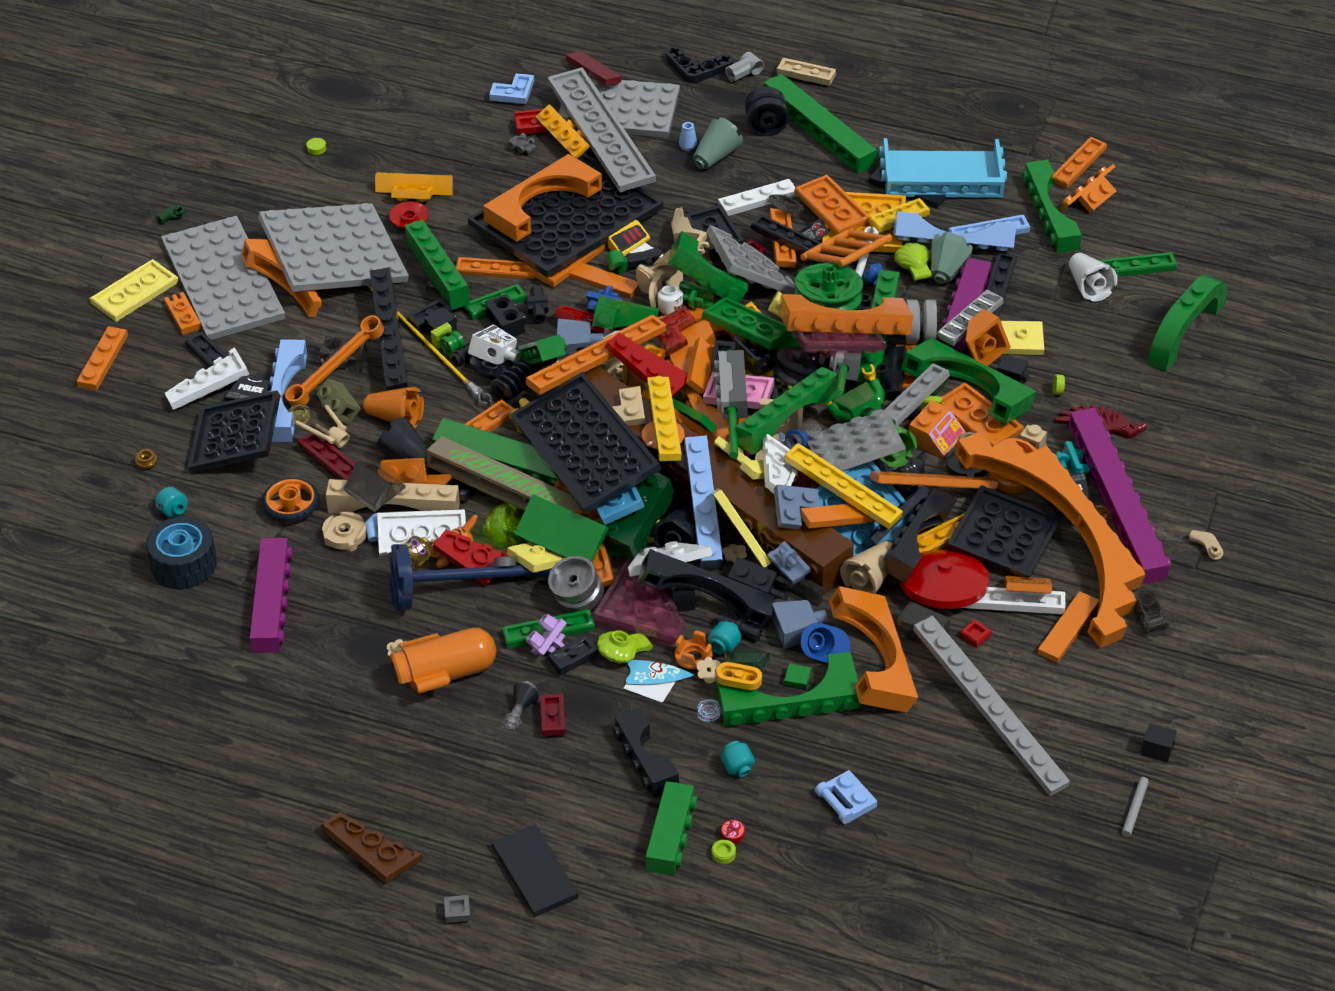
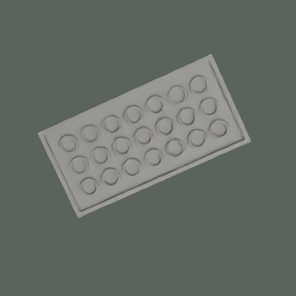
[161,216,286,340]

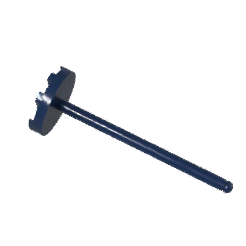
[389,543,551,611]

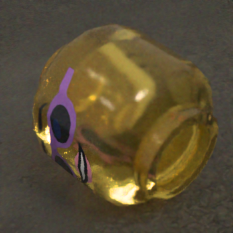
[403,535,431,568]

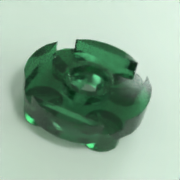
[724,651,770,667]

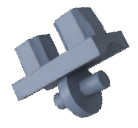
[767,541,810,584]

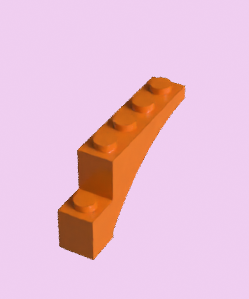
[241,239,321,317]

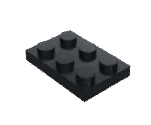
[685,204,744,256]

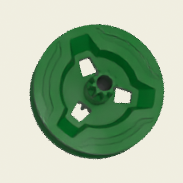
[795,263,863,310]

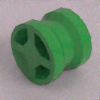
[440,330,465,356]

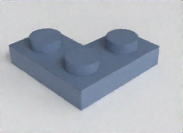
[774,484,820,530]

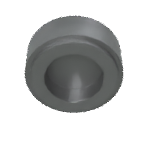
[493,556,516,567]

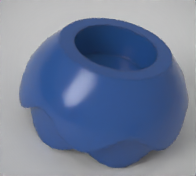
[862,263,883,285]

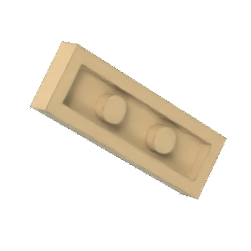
[777,58,836,86]

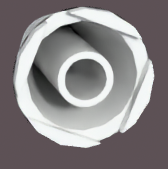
[1069,253,1117,302]

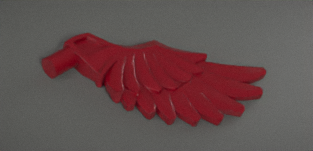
[1054,404,1147,438]

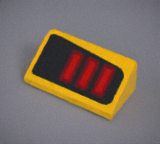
[608,220,650,256]

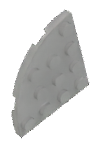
[706,225,796,294]

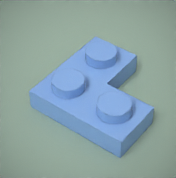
[489,73,534,104]

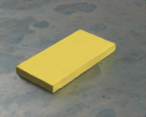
[90,259,179,322]
[711,488,771,567]

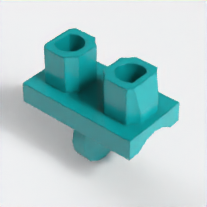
[1055,441,1090,477]

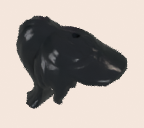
[877,452,926,499]

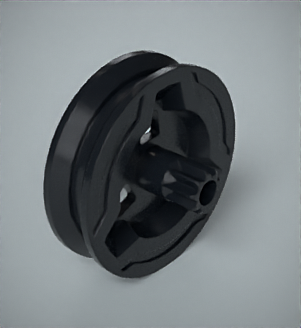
[773,344,833,386]

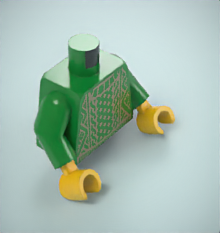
[820,364,885,423]

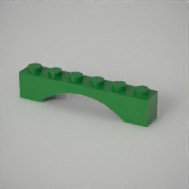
[1022,160,1082,253]
[736,367,838,455]

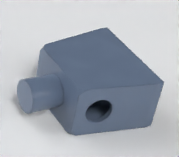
[557,319,603,354]
[772,600,828,649]

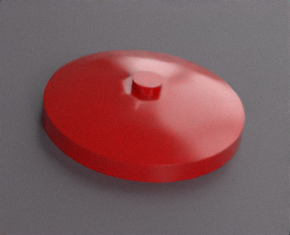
[899,550,989,609]

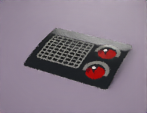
[798,219,830,241]

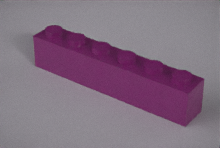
[937,258,991,354]
[250,538,293,653]

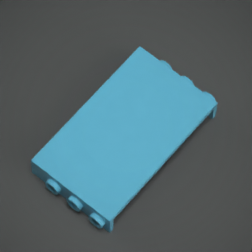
[879,138,1007,198]

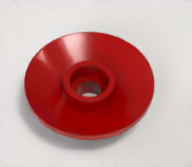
[389,201,429,229]

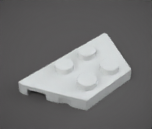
[628,541,712,577]

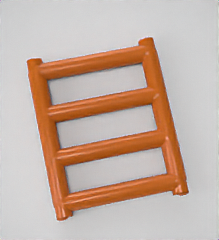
[800,228,892,268]

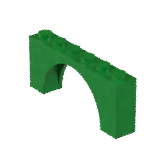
[901,338,1036,424]
[715,652,861,726]

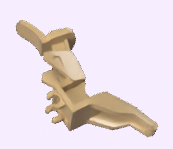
[636,207,712,308]

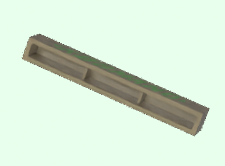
[427,436,583,516]

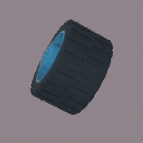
[146,517,217,589]

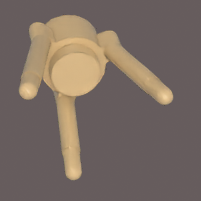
[295,405,350,448]

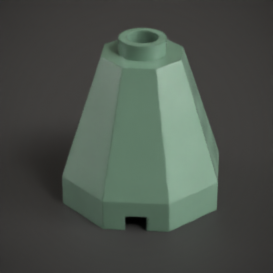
[930,232,973,284]

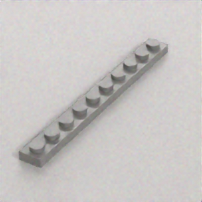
[913,616,1070,796]

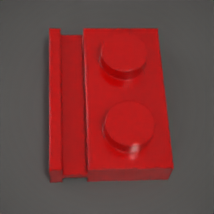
[514,109,549,135]

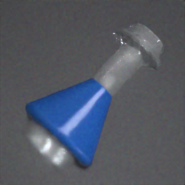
[785,423,822,449]

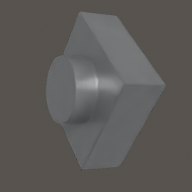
[444,895,471,923]

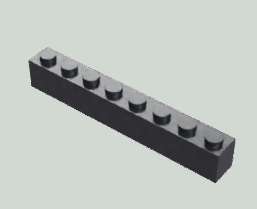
[370,267,409,391]

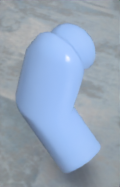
[365,513,378,542]

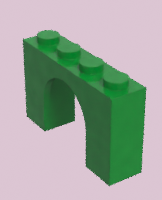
[668,231,749,303]

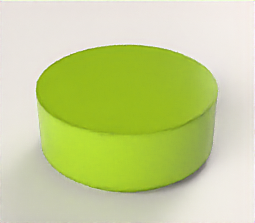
[306,138,326,155]
[1052,374,1065,396]
[712,840,736,864]

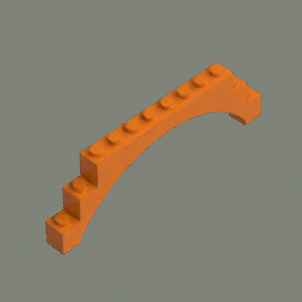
[955,432,1145,648]

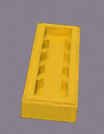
[868,198,930,233]

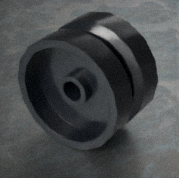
[745,87,789,136]

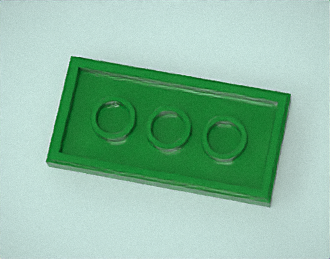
[702,297,793,350]
[514,494,609,564]

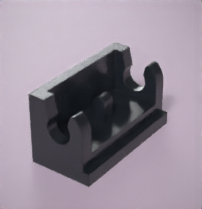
[732,335,773,376]

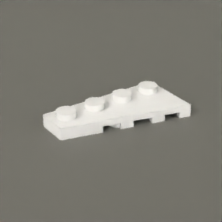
[165,347,249,410]
[377,510,466,557]

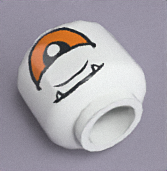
[657,285,684,315]

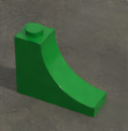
[592,296,659,330]

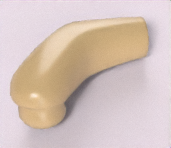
[1189,530,1223,560]

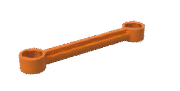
[285,315,384,409]

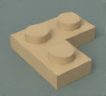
[612,386,646,426]

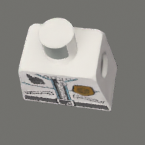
[468,325,521,365]

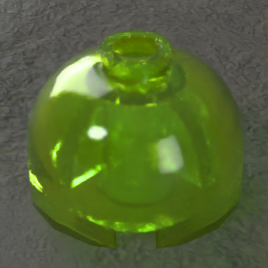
[483,503,522,548]

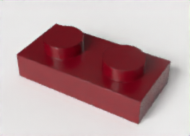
[540,693,566,737]

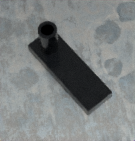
[876,345,907,399]

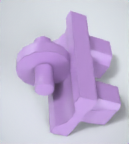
[526,614,566,656]

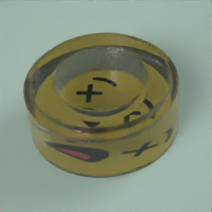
[289,404,310,424]

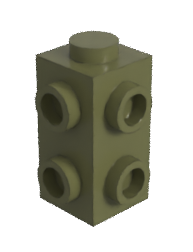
[316,378,361,424]

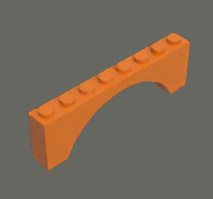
[660,320,750,446]

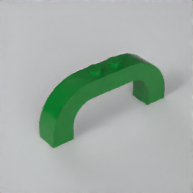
[1148,274,1227,372]

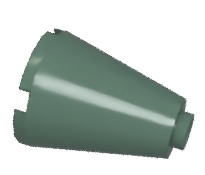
[693,117,743,169]

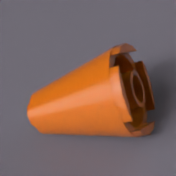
[363,387,424,428]

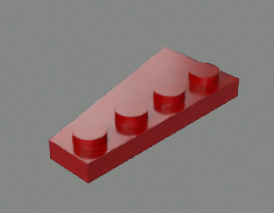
[604,333,688,397]

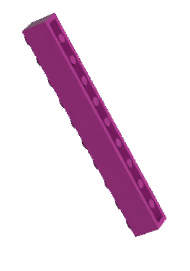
[1069,408,1171,584]

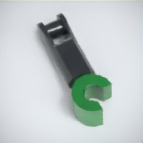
[606,248,662,274]

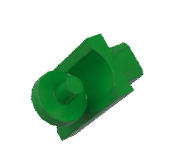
[679,281,715,309]

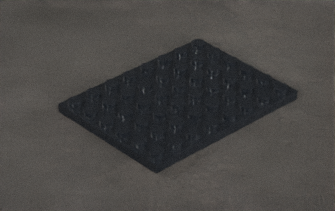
[468,152,663,278]

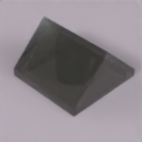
[344,461,406,512]

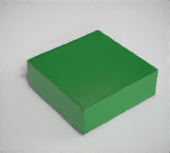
[784,663,811,690]

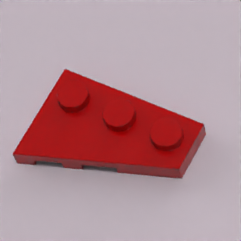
[555,305,618,334]

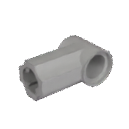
[725,52,764,82]

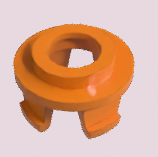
[675,630,712,669]

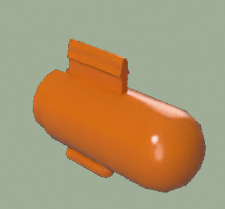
[389,628,497,694]

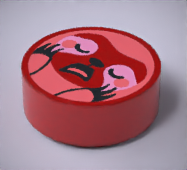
[721,820,745,844]

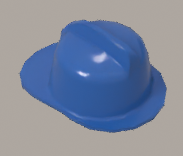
[799,623,851,663]

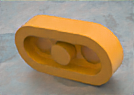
[716,662,762,690]

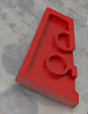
[432,529,508,587]

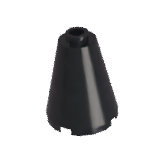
[376,417,432,473]
[652,502,696,548]

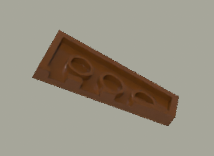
[321,812,422,884]

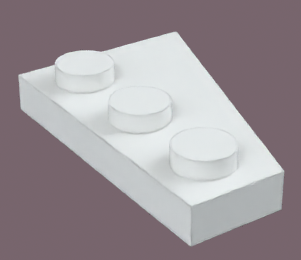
[763,434,798,494]

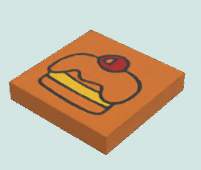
[1005,576,1052,594]

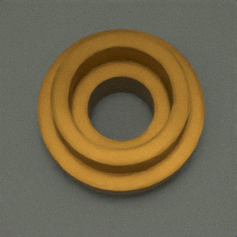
[135,449,157,469]

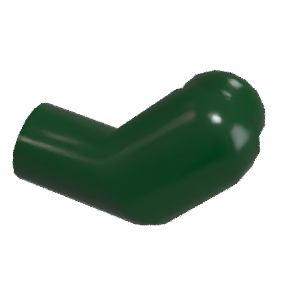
[156,205,185,224]

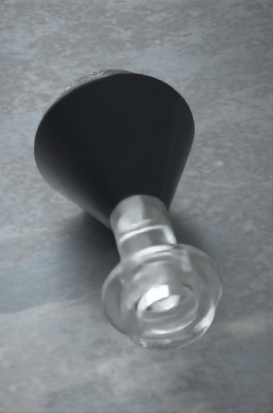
[504,681,539,729]

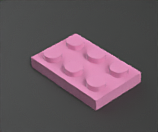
[703,372,774,410]

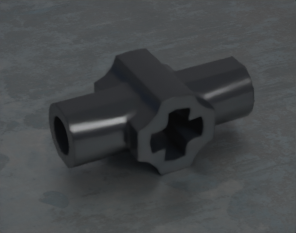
[527,286,549,323]

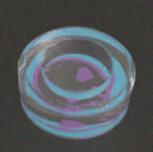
[697,699,720,722]

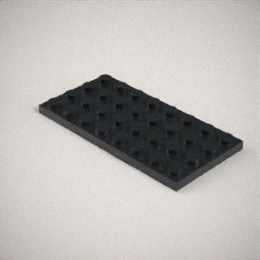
[510,372,662,514]

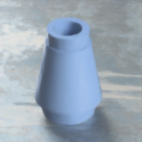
[679,122,698,151]

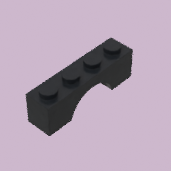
[612,707,679,798]

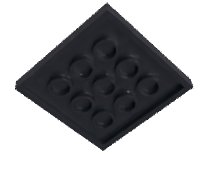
[188,390,281,473]
[947,485,1062,578]

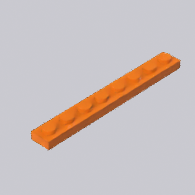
[526,315,667,395]

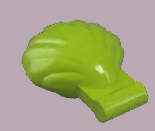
[894,243,932,281]
[597,631,653,664]

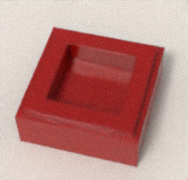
[959,619,992,648]

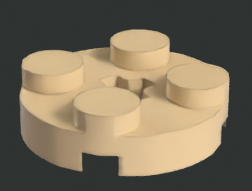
[322,512,367,551]

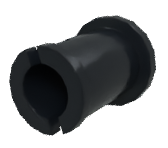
[450,343,473,366]

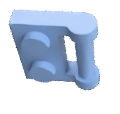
[815,770,877,824]

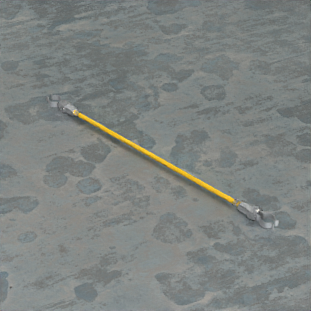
[366,285,493,408]

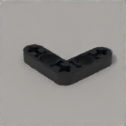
[666,46,733,83]

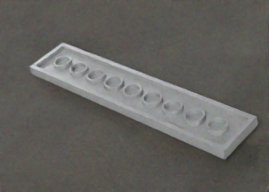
[548,68,656,192]

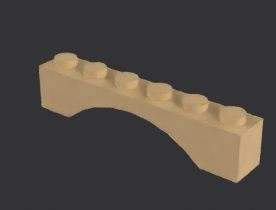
[326,479,460,513]

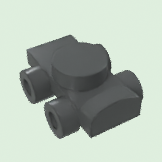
[508,133,536,154]

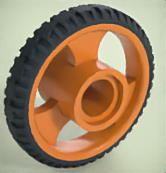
[262,478,319,523]

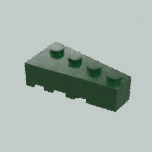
[602,472,675,561]

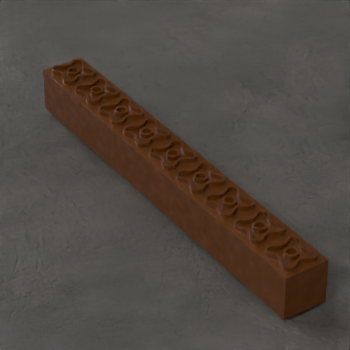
[546,350,854,597]

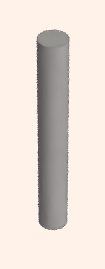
[1122,777,1149,837]

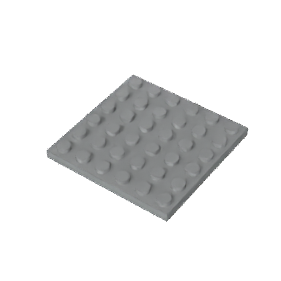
[258,203,409,292]

